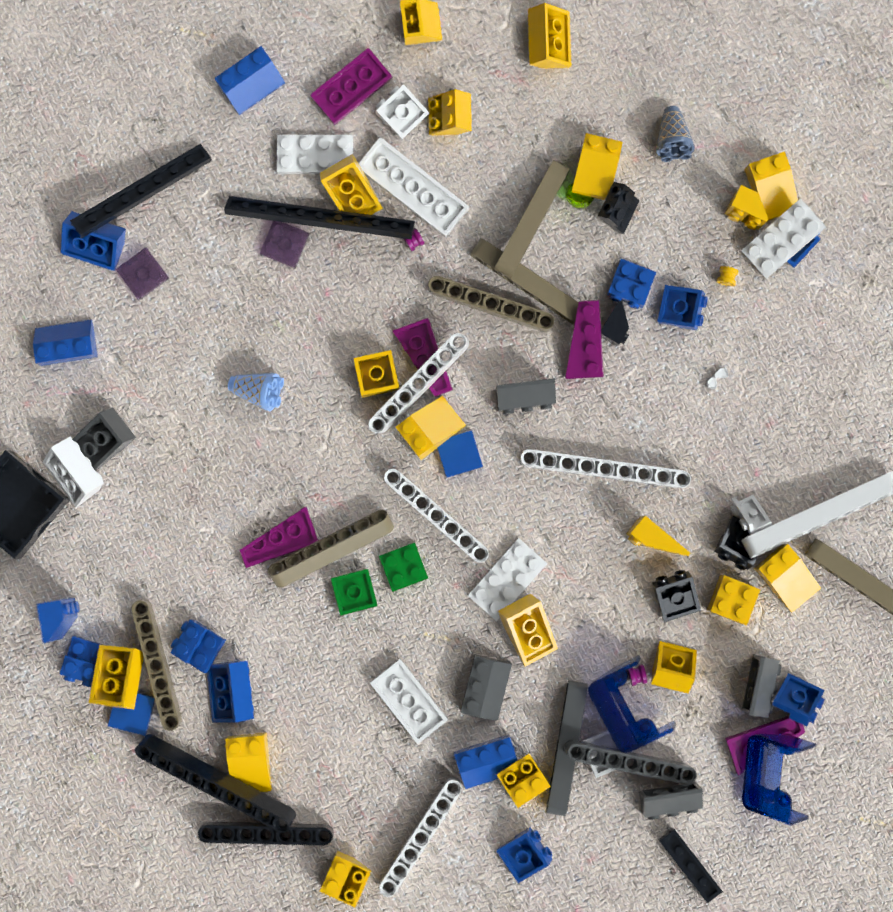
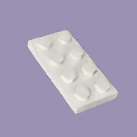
[277,135,353,174]
[741,198,826,279]
[468,538,547,621]
[370,659,448,744]

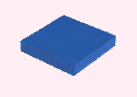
[437,430,483,478]
[108,693,155,736]

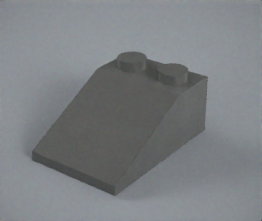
[72,407,136,471]

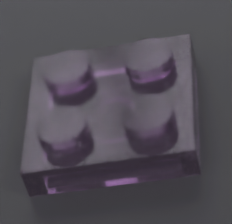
[259,221,310,269]
[115,247,170,301]

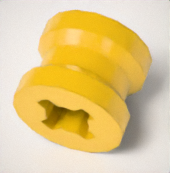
[716,266,739,286]

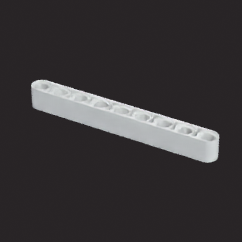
[520,449,691,488]
[742,471,893,558]

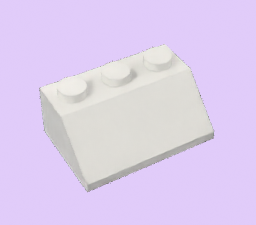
[43,437,104,508]

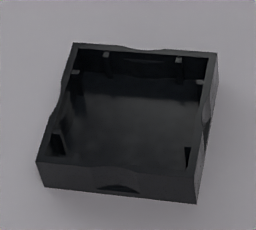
[0,450,70,559]

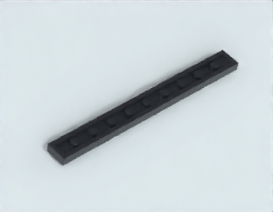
[224,196,415,240]

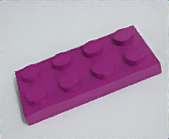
[310,47,393,126]

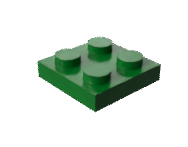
[379,543,428,592]
[331,569,378,616]

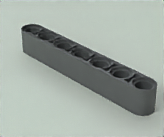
[546,680,588,816]
[564,740,697,784]

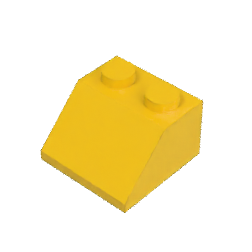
[651,641,697,694]

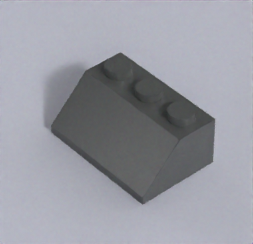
[495,378,556,415]
[460,654,512,720]
[741,654,781,718]
[639,782,703,820]

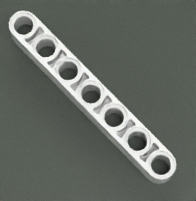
[368,333,469,434]
[384,469,489,563]
[379,777,461,897]

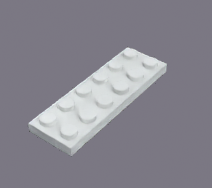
[359,137,469,237]

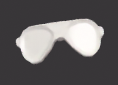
[706,367,728,390]

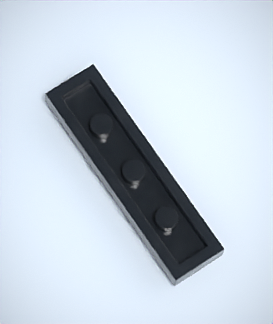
[658,828,723,904]

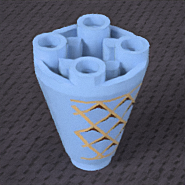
[228,373,284,411]

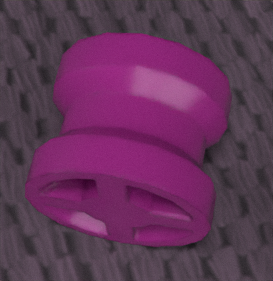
[404,228,425,252]
[627,664,647,686]

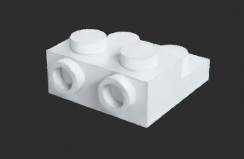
[375,84,429,140]

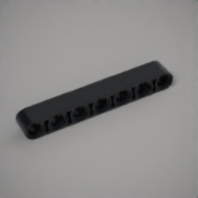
[198,821,334,846]

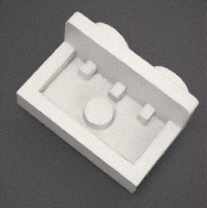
[730,495,772,535]

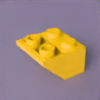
[400,0,442,45]
[428,89,472,135]
[724,185,768,230]
[496,753,551,808]
[319,850,371,908]

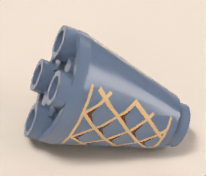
[656,106,695,162]

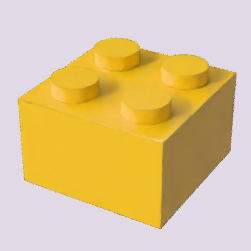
[353,350,400,398]
[707,575,761,626]

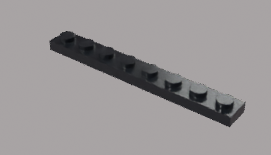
[70,143,212,238]

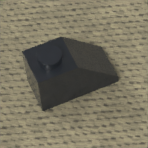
[601,300,629,347]

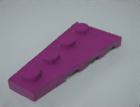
[565,300,604,379]
[393,318,453,397]
[240,506,318,568]
[725,715,806,776]

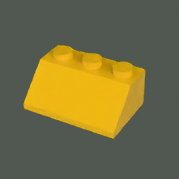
[528,3,571,69]
[88,645,144,710]

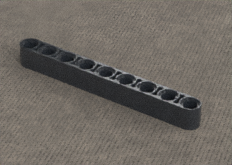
[135,734,296,832]

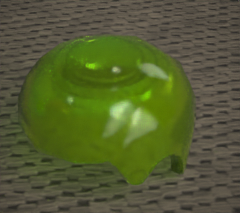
[565,183,594,209]

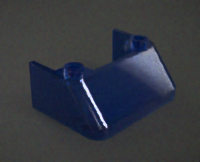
[588,655,676,753]
[742,734,816,826]

